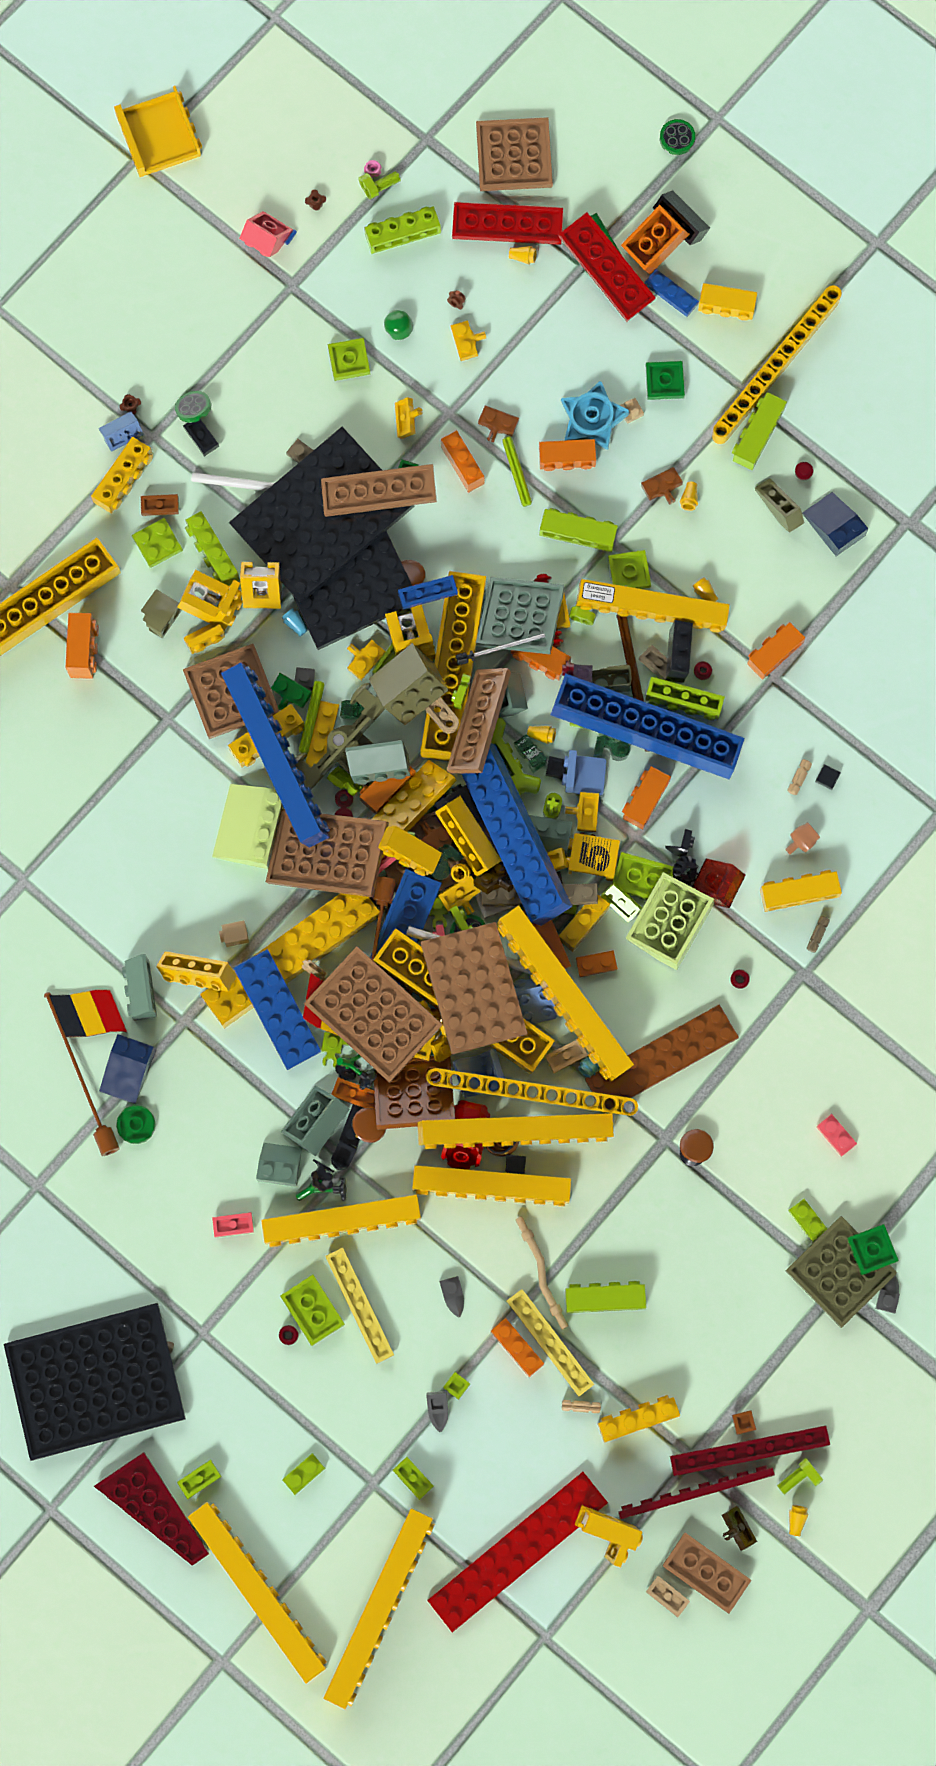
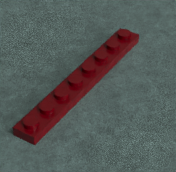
[669,1425,830,1476]
[618,1465,775,1519]

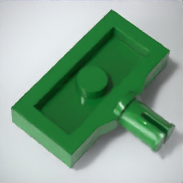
[271,673,313,710]

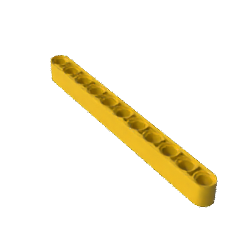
[712,285,842,444]
[426,1068,638,1116]

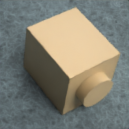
[219,920,249,947]

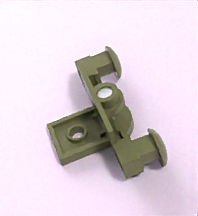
[296,683,385,790]

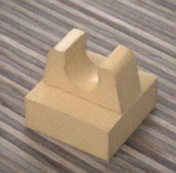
[620,398,644,424]

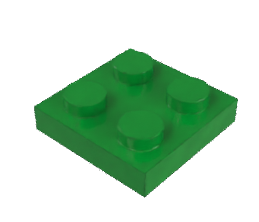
[645,361,685,400]
[847,1224,899,1275]

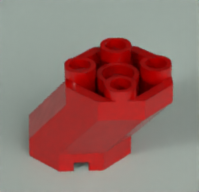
[441,1100,491,1170]

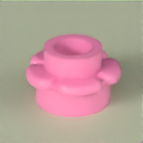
[364,160,382,178]

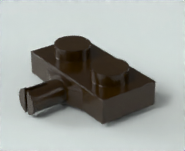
[473,862,513,895]
[721,1506,758,1551]

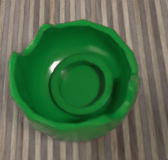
[384,310,413,340]

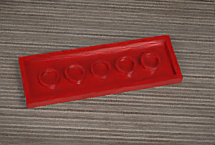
[452,202,563,245]
[558,212,656,322]

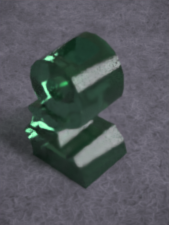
[340,700,375,722]
[513,734,547,774]
[593,735,630,761]
[428,844,464,880]

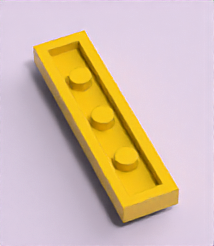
[306,701,339,767]

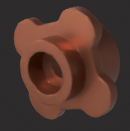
[305,190,326,211]
[447,290,466,310]
[119,394,141,415]

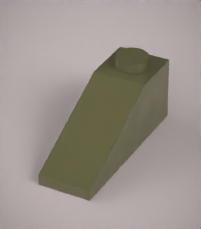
[755,478,805,533]

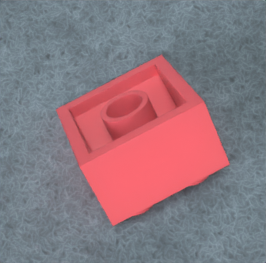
[239,211,293,257]

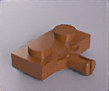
[478,405,519,442]
[641,467,683,505]
[420,821,454,851]

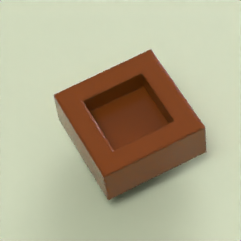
[732,1410,756,1435]

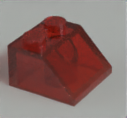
[692,858,746,908]

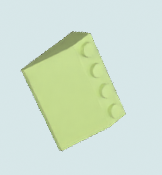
[212,784,283,869]
[626,872,714,970]

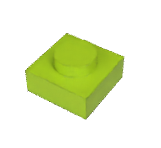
[443,1372,470,1400]

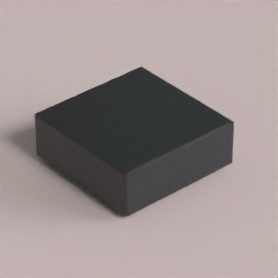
[545,756,566,779]
[815,764,841,790]
[505,1155,526,1174]

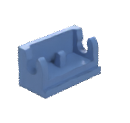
[98,412,144,452]

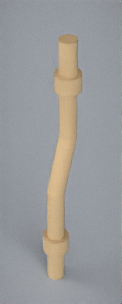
[515,1216,568,1330]

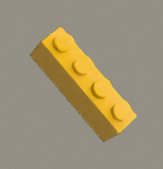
[91,437,153,514]
[228,704,305,768]
[435,796,502,877]
[760,870,842,912]
[156,951,237,991]
[597,1395,680,1443]

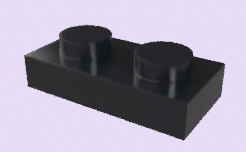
[183,418,220,457]
[339,1104,364,1148]

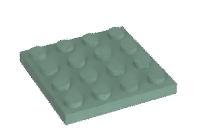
[476,577,565,654]

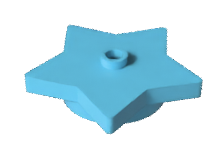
[561,381,630,450]

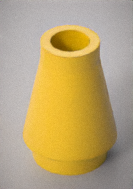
[509,246,537,265]
[680,481,698,511]
[693,577,718,602]
[527,726,556,744]
[451,864,472,883]
[789,1505,809,1537]

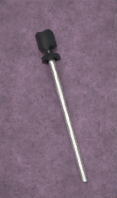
[456,634,545,665]

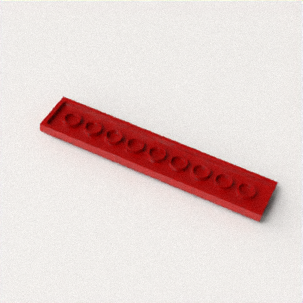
[427,1471,608,1633]

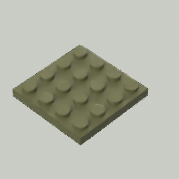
[785,1216,897,1328]

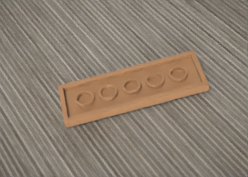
[321,464,437,517]
[447,668,511,774]

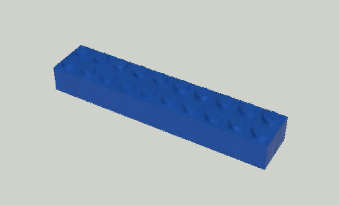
[221,663,330,848]
[550,673,745,780]
[461,743,572,926]

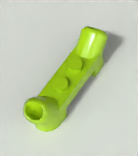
[491,718,541,795]

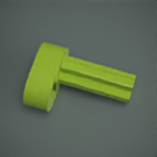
[358,171,401,200]
[569,605,596,625]
[543,793,562,819]
[777,1458,823,1495]

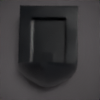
[665,829,695,857]
[331,1140,358,1170]

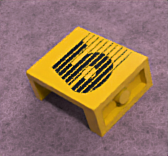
[566,833,620,881]

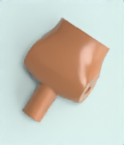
[785,822,820,854]

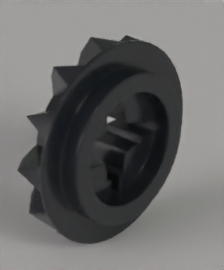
[673,855,699,886]

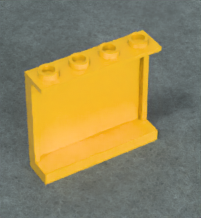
[114,86,202,177]

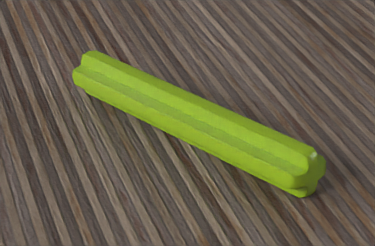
[502,437,532,507]
[299,681,325,754]

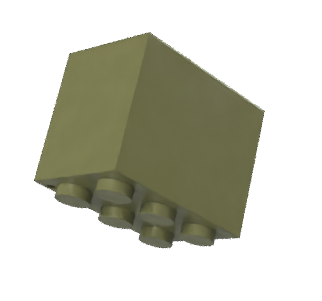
[369,643,448,725]

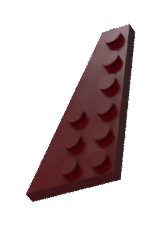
[93,1452,209,1566]

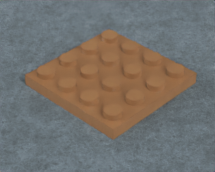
[476,117,553,191]
[183,643,279,739]

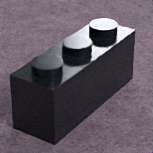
[653,190,710,245]
[665,620,693,683]

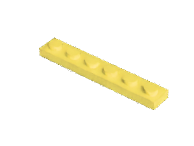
[325,1248,394,1364]
[506,1289,595,1397]

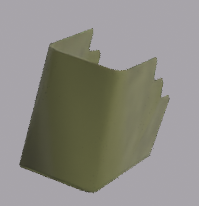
[141,589,182,638]
[592,665,631,693]

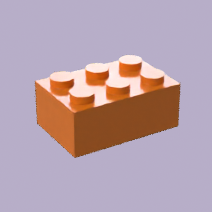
[621,205,689,275]
[65,613,99,679]

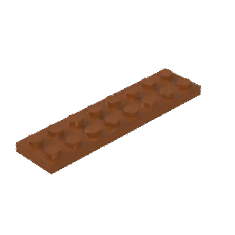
[585,1004,739,1113]

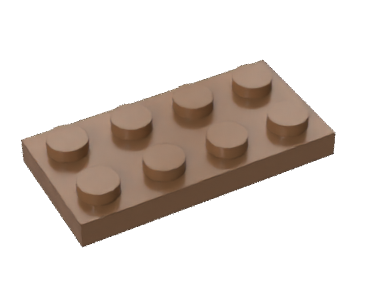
[662,1532,752,1614]

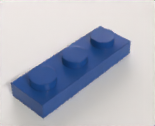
[644,269,699,317]
[398,575,458,609]

